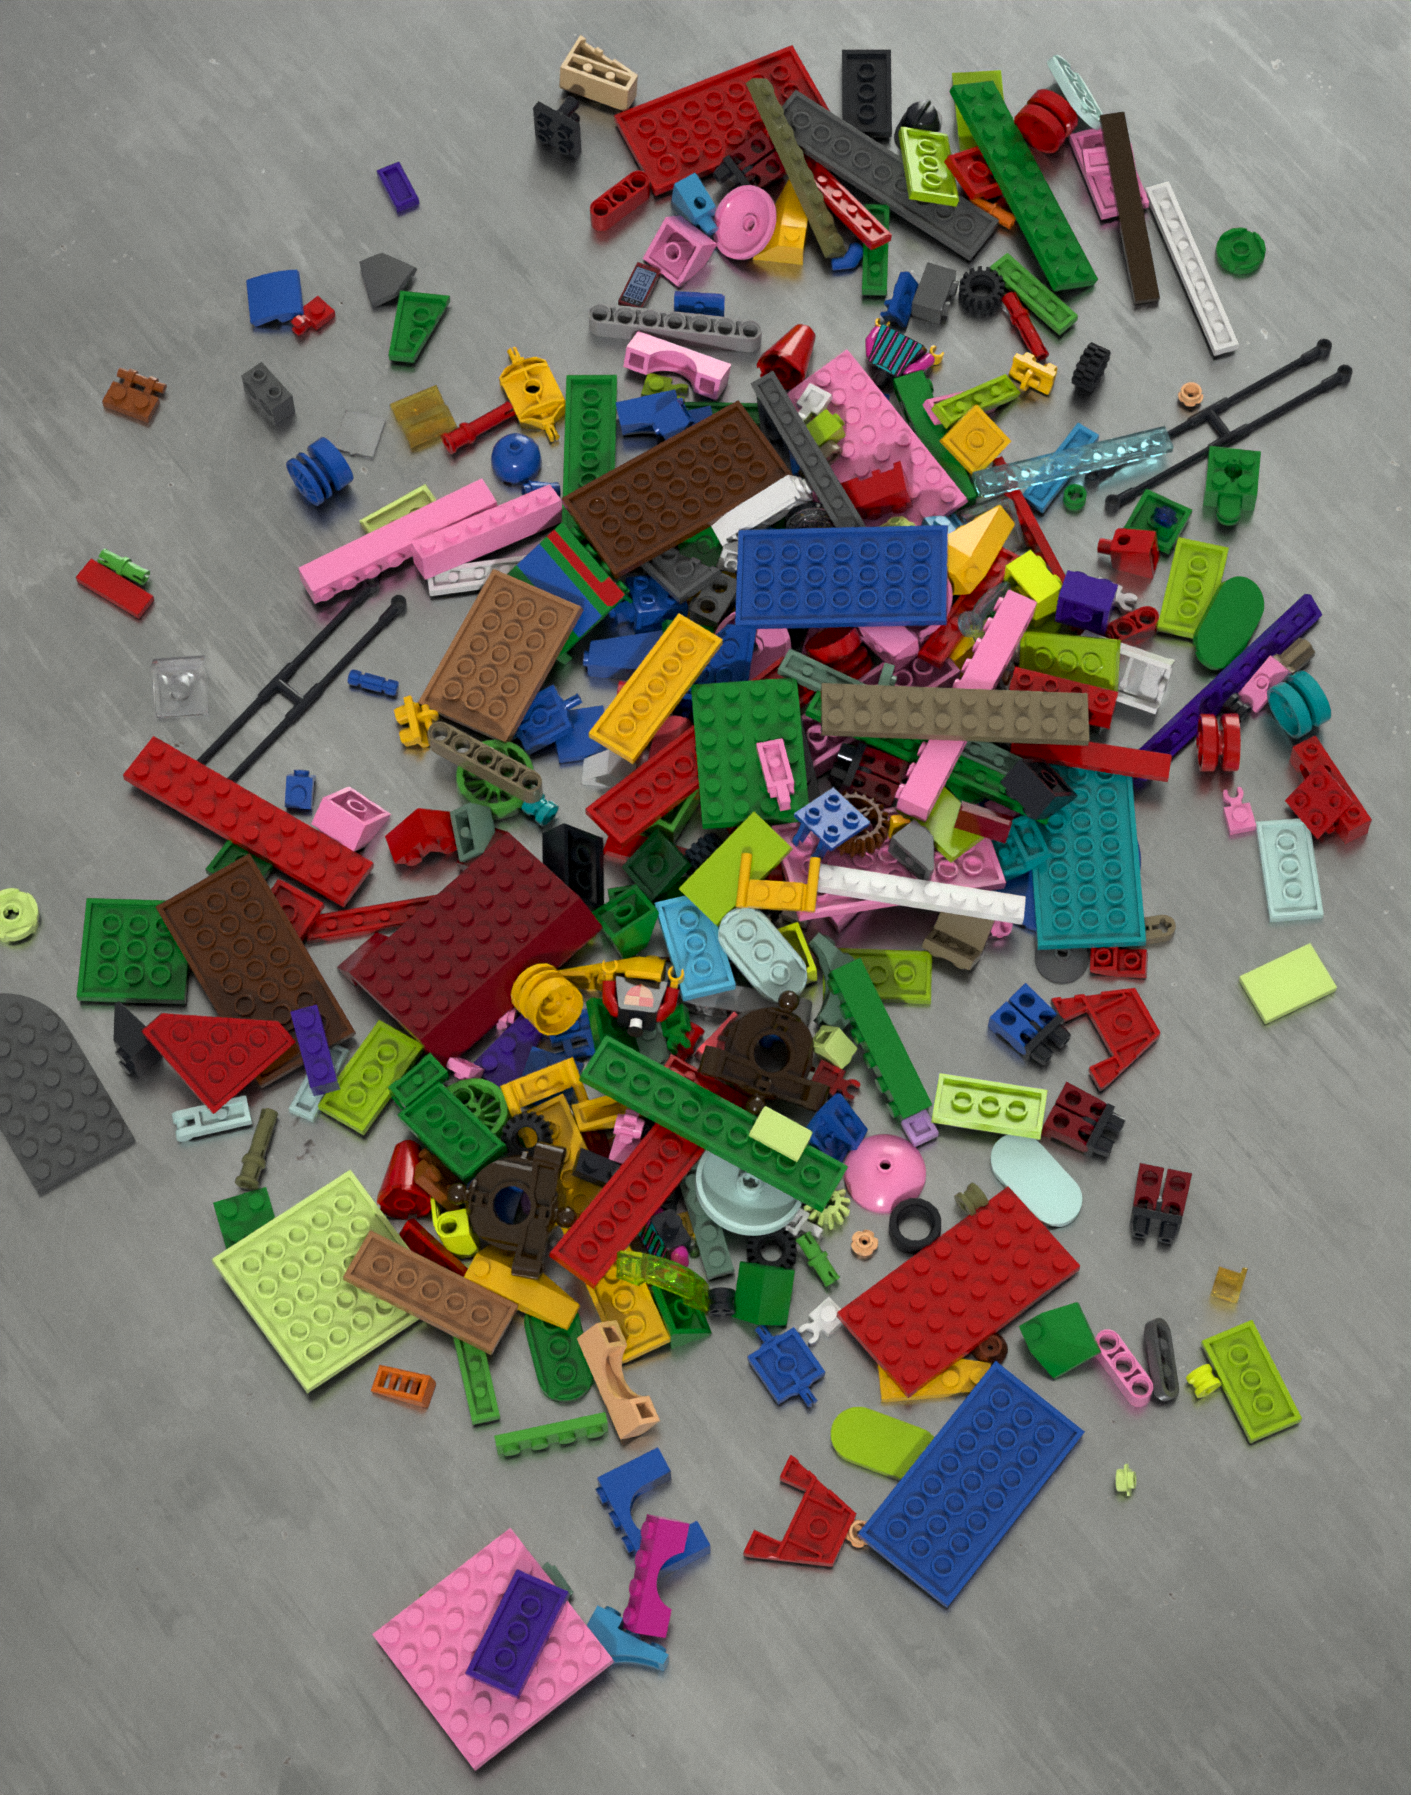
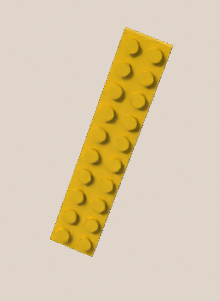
[522,1094,670,1364]

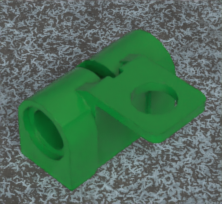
[388,1053,449,1110]

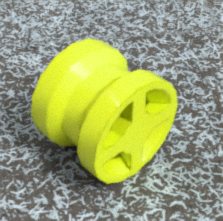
[1186,1364,1221,1398]

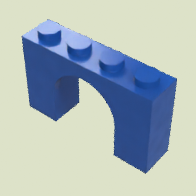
[595,1447,711,1580]

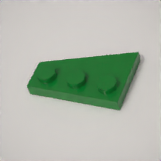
[388,290,450,363]

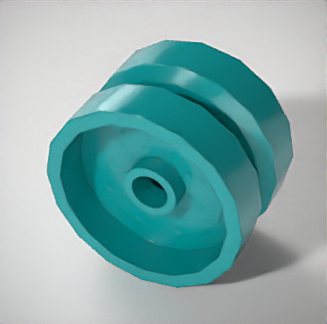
[1267,671,1331,739]

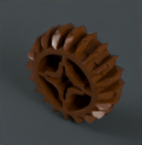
[832,789,890,859]

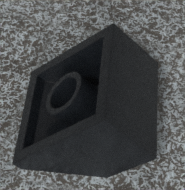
[1000,758,1078,820]
[113,1001,162,1078]

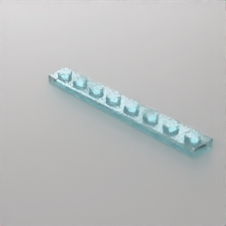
[972,426,1174,499]

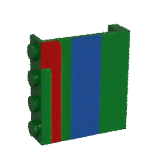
[507,523,633,665]

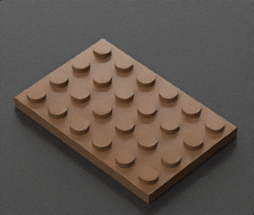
[418,569,584,743]

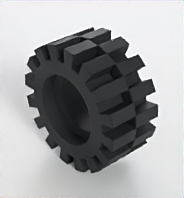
[959,266,1005,315]
[1071,342,1111,392]
[501,1111,554,1156]
[747,1228,797,1269]

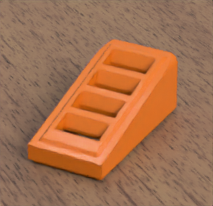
[371,1365,436,1408]

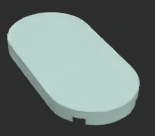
[1047,55,1103,130]
[718,908,807,1003]
[991,1135,1082,1227]

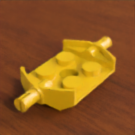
[499,347,566,442]

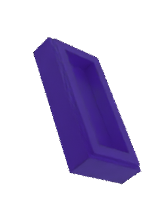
[376,162,420,213]

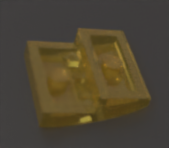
[389,385,458,448]

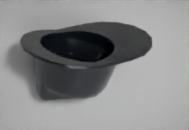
[894,99,943,149]

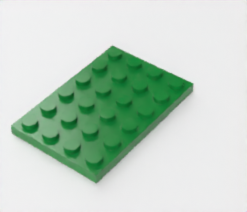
[691,678,809,829]

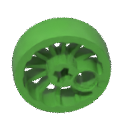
[456,740,536,820]
[447,1078,512,1142]

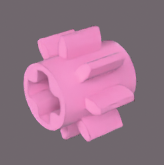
[613,1108,645,1145]

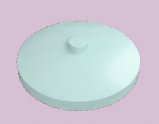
[695,1150,802,1236]

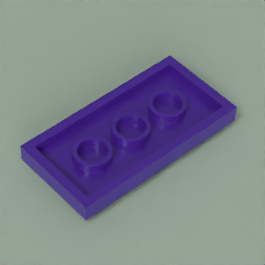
[465,1569,570,1699]

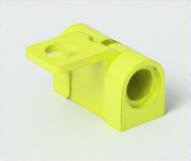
[430,1197,481,1259]

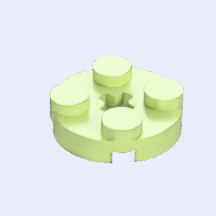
[0,888,40,942]

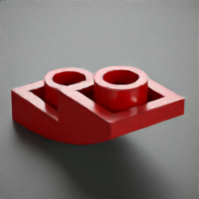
[1090,947,1148,978]

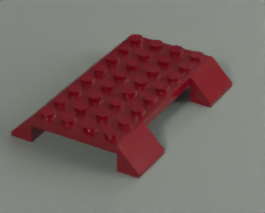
[337,828,603,1069]

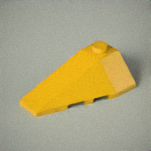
[753,179,809,265]
[948,505,1015,595]
[558,955,666,992]
[464,1244,580,1330]

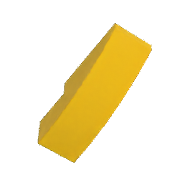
[571,1096,650,1132]

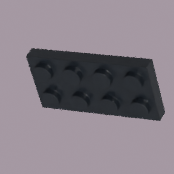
[842,50,892,137]

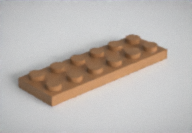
[343,1230,518,1355]

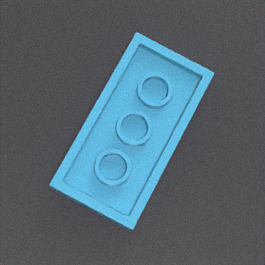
[655,896,736,1001]

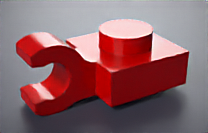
[291,296,335,336]

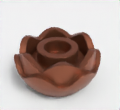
[972,1333,1008,1365]

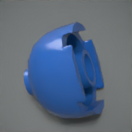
[491,433,542,486]

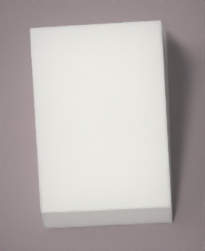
[581,749,637,787]

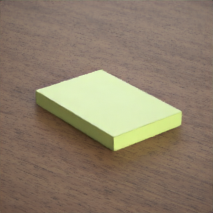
[359,484,436,534]
[1239,943,1337,1024]

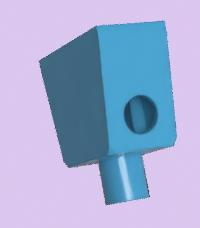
[671,173,719,236]

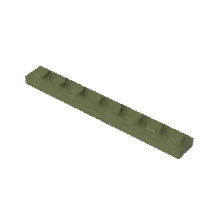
[746,78,847,258]

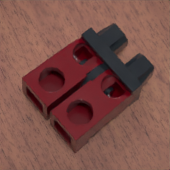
[713,130,787,194]
[827,742,909,809]
[1041,1081,1126,1157]
[1130,1163,1192,1244]

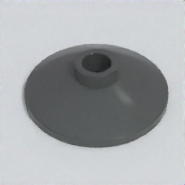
[1035,948,1089,983]

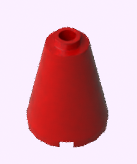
[757,324,816,390]
[377,1140,432,1219]

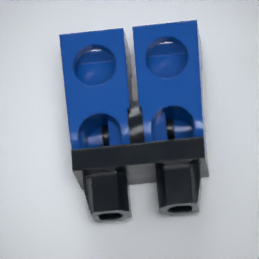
[988,983,1071,1065]

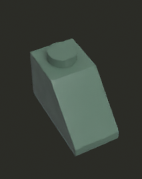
[450,803,495,862]

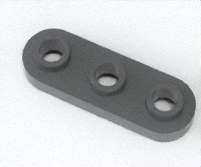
[1144,1318,1179,1401]

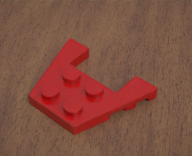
[1050,988,1161,1091]
[743,1455,857,1567]

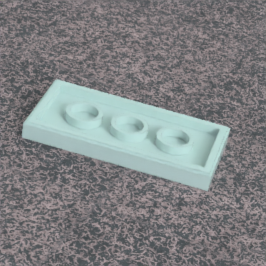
[1256,818,1324,922]

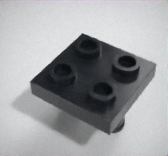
[533,96,582,158]

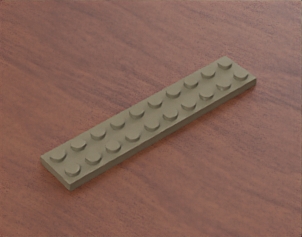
[821,683,1089,746]

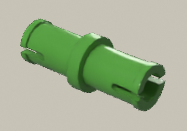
[97,548,150,585]
[795,1231,840,1287]

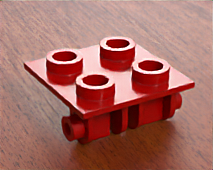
[1285,764,1354,839]

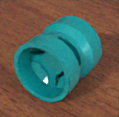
[522,794,559,827]

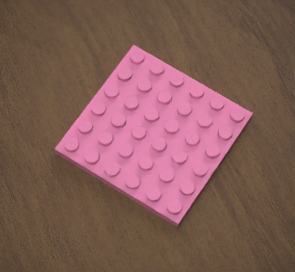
[372,1528,614,1771]

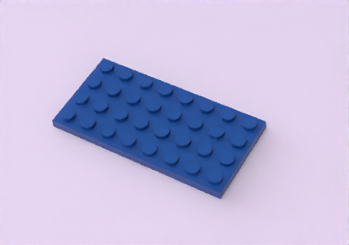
[735,525,948,629]
[857,1361,1085,1608]

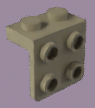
[922,912,995,971]

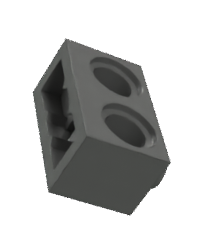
[241,362,295,425]
[688,572,737,634]

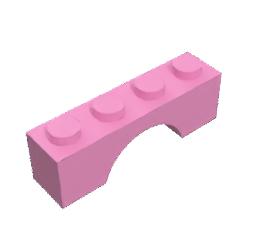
[623,331,731,400]

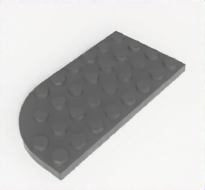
[0,993,135,1194]

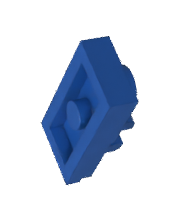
[880,271,919,328]
[674,291,725,317]

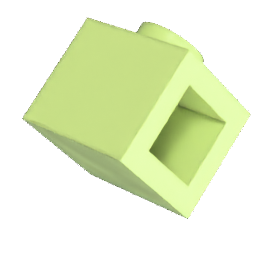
[813,1025,858,1069]

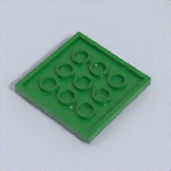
[76,898,189,1004]

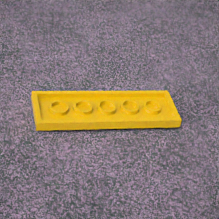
[589,613,723,764]

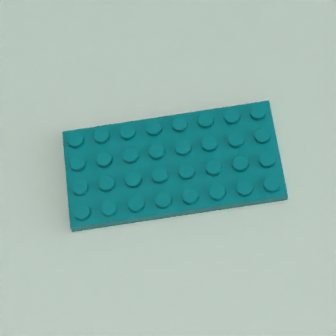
[1031,747,1146,950]

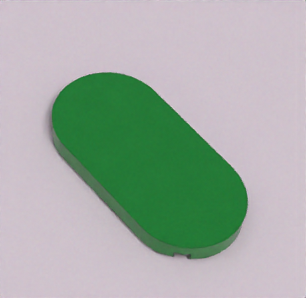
[1193,576,1264,670]
[524,1312,594,1403]

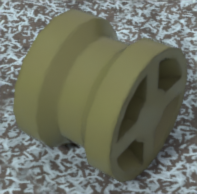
[954,1182,989,1216]

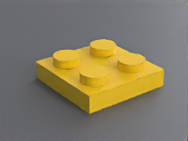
[939,404,1011,478]

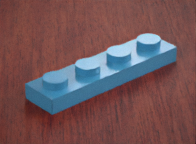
[1023,423,1099,514]

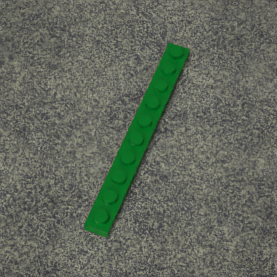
[805,690,1051,825]

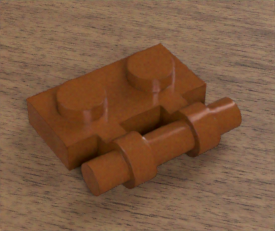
[102,367,167,423]
[414,1148,464,1212]

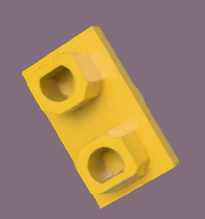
[1008,352,1058,395]
[394,695,439,748]

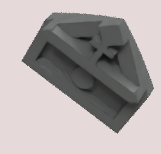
[359,253,417,307]

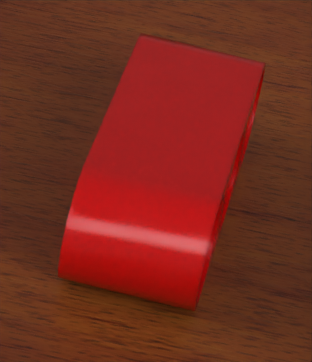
[590,170,650,231]
[1092,606,1159,646]

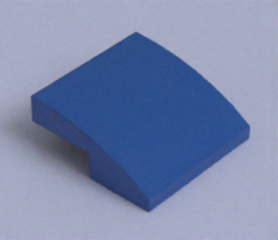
[246,269,304,327]
[806,1093,868,1162]

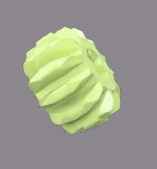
[804,1189,850,1230]

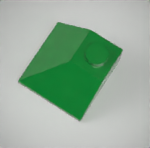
[592,884,659,959]
[1019,1302,1101,1379]

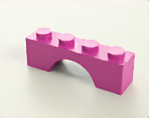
[623,1514,690,1638]

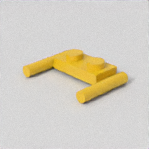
[736,853,821,913]
[500,1057,589,1138]

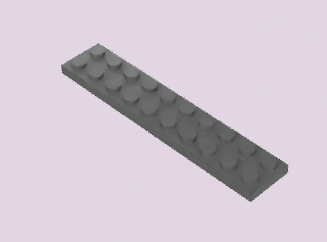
[782,90,999,261]

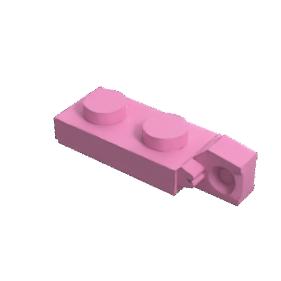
[756,738,794,811]

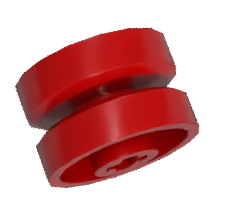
[1014,89,1078,153]
[1196,713,1241,772]

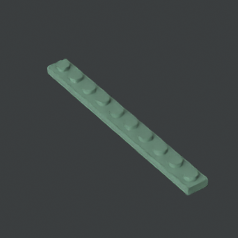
[777,649,1023,775]
[636,1022,735,1280]

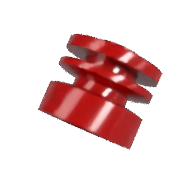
[805,627,873,680]

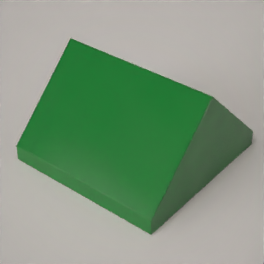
[732,1261,795,1326]
[651,1284,712,1349]

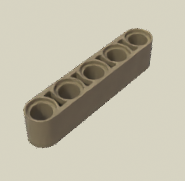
[428,722,543,803]

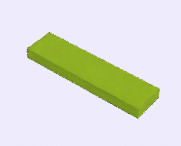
[931,374,1021,429]

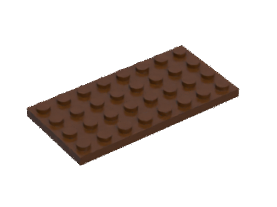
[561,400,793,580]
[156,853,356,1089]

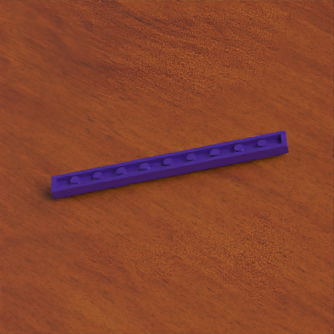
[1139,594,1322,781]

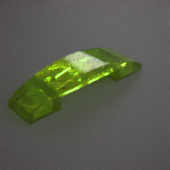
[616,1250,709,1312]

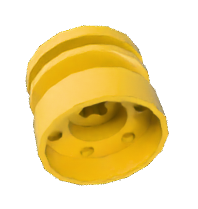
[511,963,583,1036]

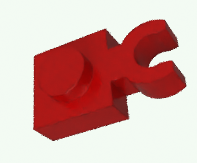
[811,1059,861,1101]

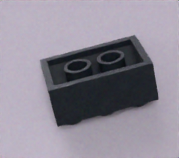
[542,823,604,912]

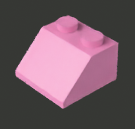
[642,215,717,287]
[311,787,391,852]

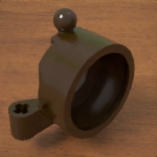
[697,990,831,1117]
[447,1141,577,1281]

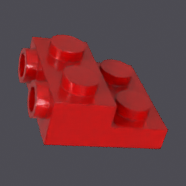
[944,146,1003,200]

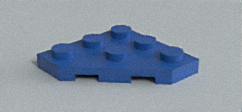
[682,624,756,700]

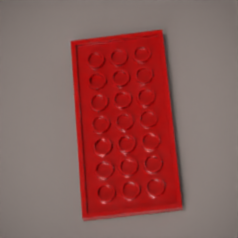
[614,45,830,196]
[837,1186,1080,1398]

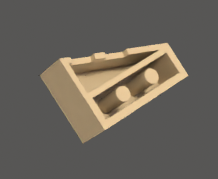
[559,35,638,111]

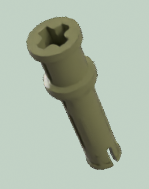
[235,1108,279,1191]

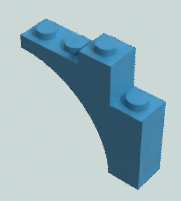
[587,1605,669,1672]

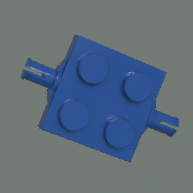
[511,684,583,755]
[747,1325,825,1407]

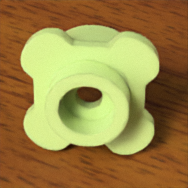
[1116,1464,1137,1496]

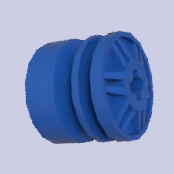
[286,437,354,506]

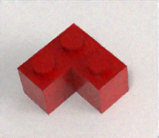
[385,808,457,866]

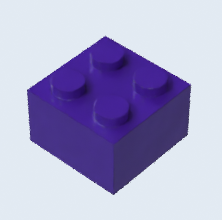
[1055,570,1118,636]

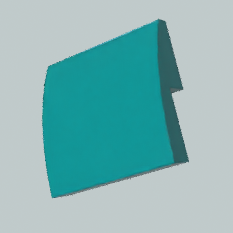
[991,815,1051,881]

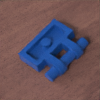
[549,1008,596,1061]

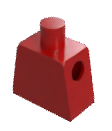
[1097,528,1160,579]

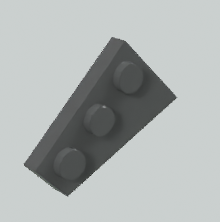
[641,548,722,605]

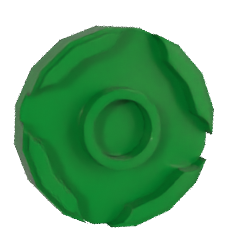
[1215,227,1266,275]

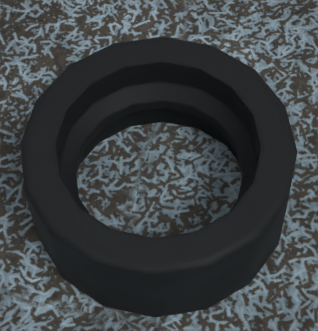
[889,1198,941,1254]

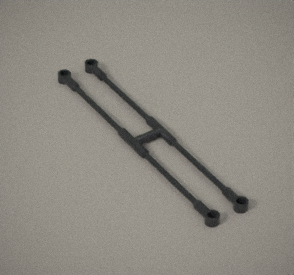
[1085,339,1353,513]
[197,576,407,781]

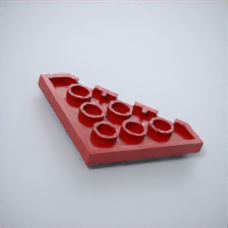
[141,1013,296,1114]

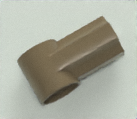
[1273,638,1315,683]

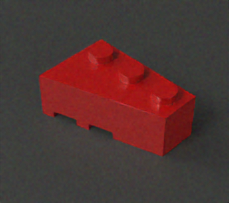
[840,461,913,520]

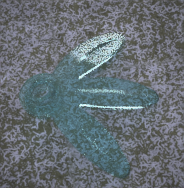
[958,581,1027,672]

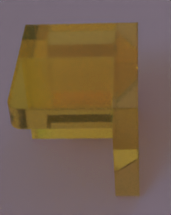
[1210,1266,1248,1304]

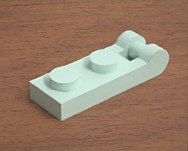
[172,1095,252,1142]

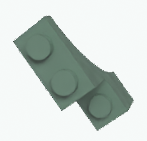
[807,932,855,1030]

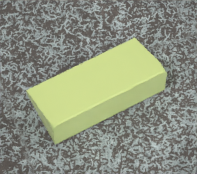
[749,1106,813,1162]

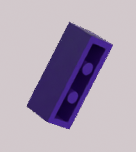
[290,1004,340,1097]

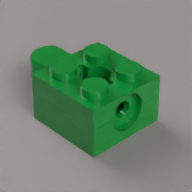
[1203,446,1261,526]

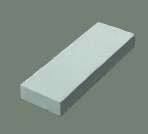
[288,1045,350,1122]

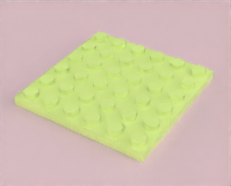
[212,1170,419,1393]

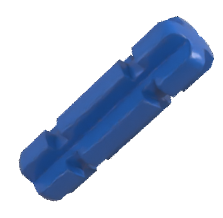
[348,669,399,696]

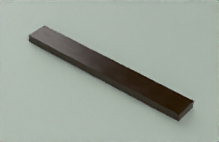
[1099,112,1160,304]

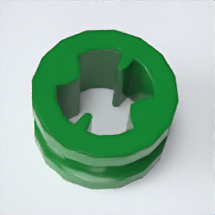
[1063,484,1087,510]

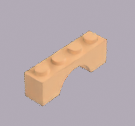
[577,1320,660,1439]

